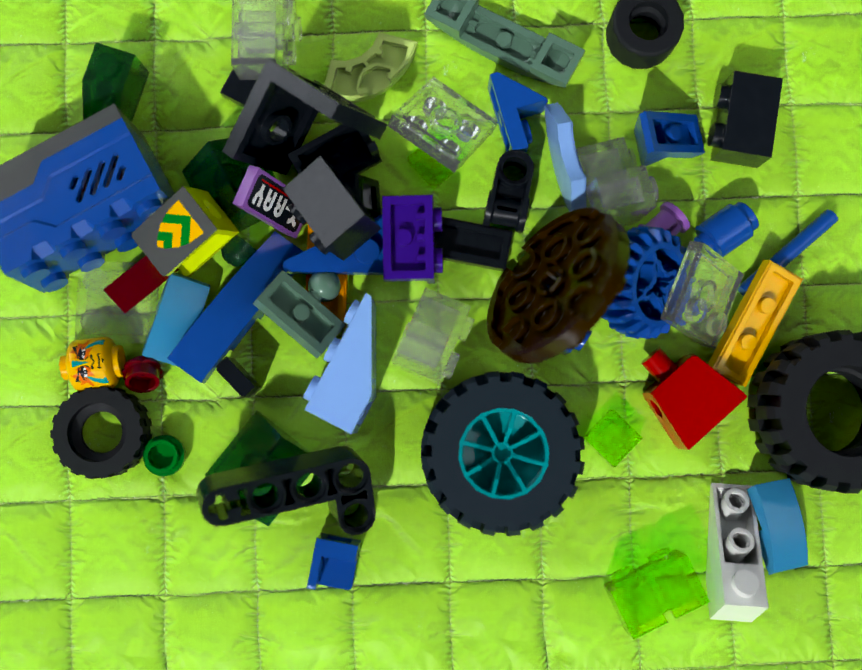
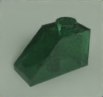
[82,43,149,122]

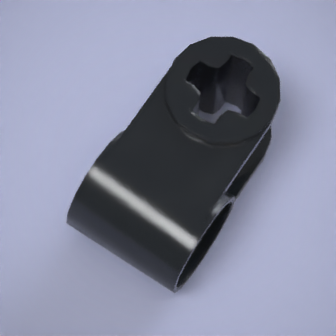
[482,150,534,233]

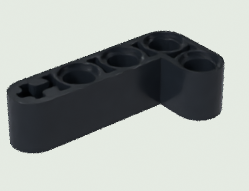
[196,446,376,535]

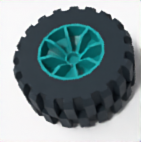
[421,371,585,536]

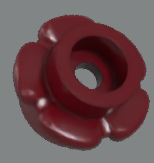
[121,356,164,393]

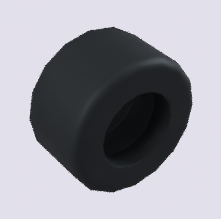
[606,0,684,69]

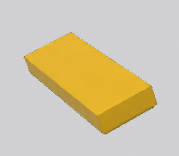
[708,260,803,387]

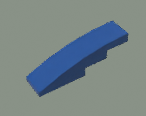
[167,231,304,384]

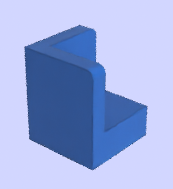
[307,533,361,590]

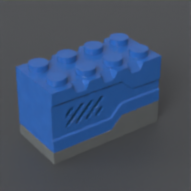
[0,103,175,293]

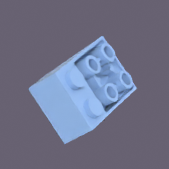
[303,293,376,434]

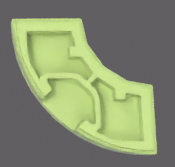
[324,32,418,103]

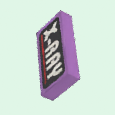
[232,165,303,238]

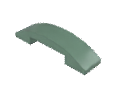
[424,0,585,88]

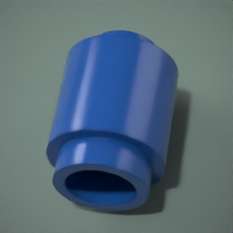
[694,202,759,259]

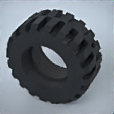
[747,330,862,494]

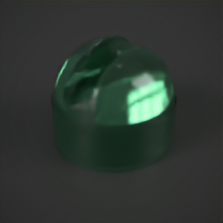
[221,235,257,267]

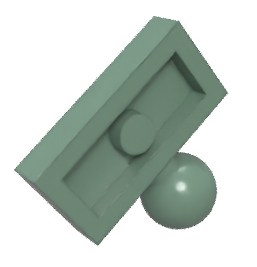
[253,270,346,359]

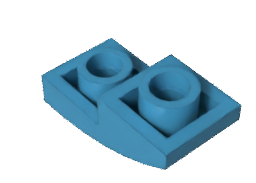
[142,272,210,366]
[747,478,808,575]

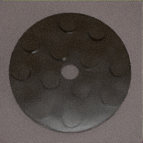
[487,207,630,363]

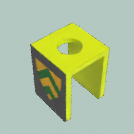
[132,186,239,276]

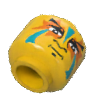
[59,336,126,392]

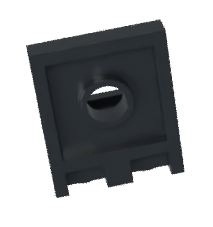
[222,58,388,175]

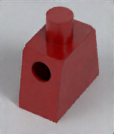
[641,347,747,450]

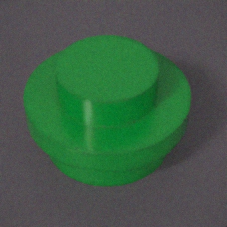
[143,435,186,476]

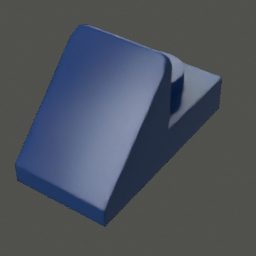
[487,72,548,153]
[634,111,705,167]

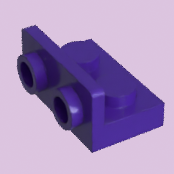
[382,195,443,284]

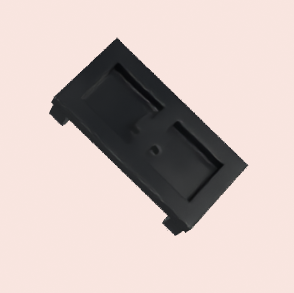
[287,124,382,176]

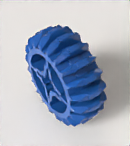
[601,226,693,339]

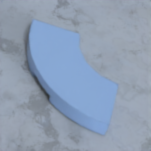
[544,102,586,212]

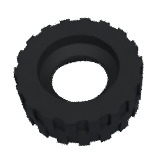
[50,386,152,479]

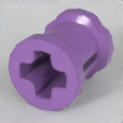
[637,201,690,236]

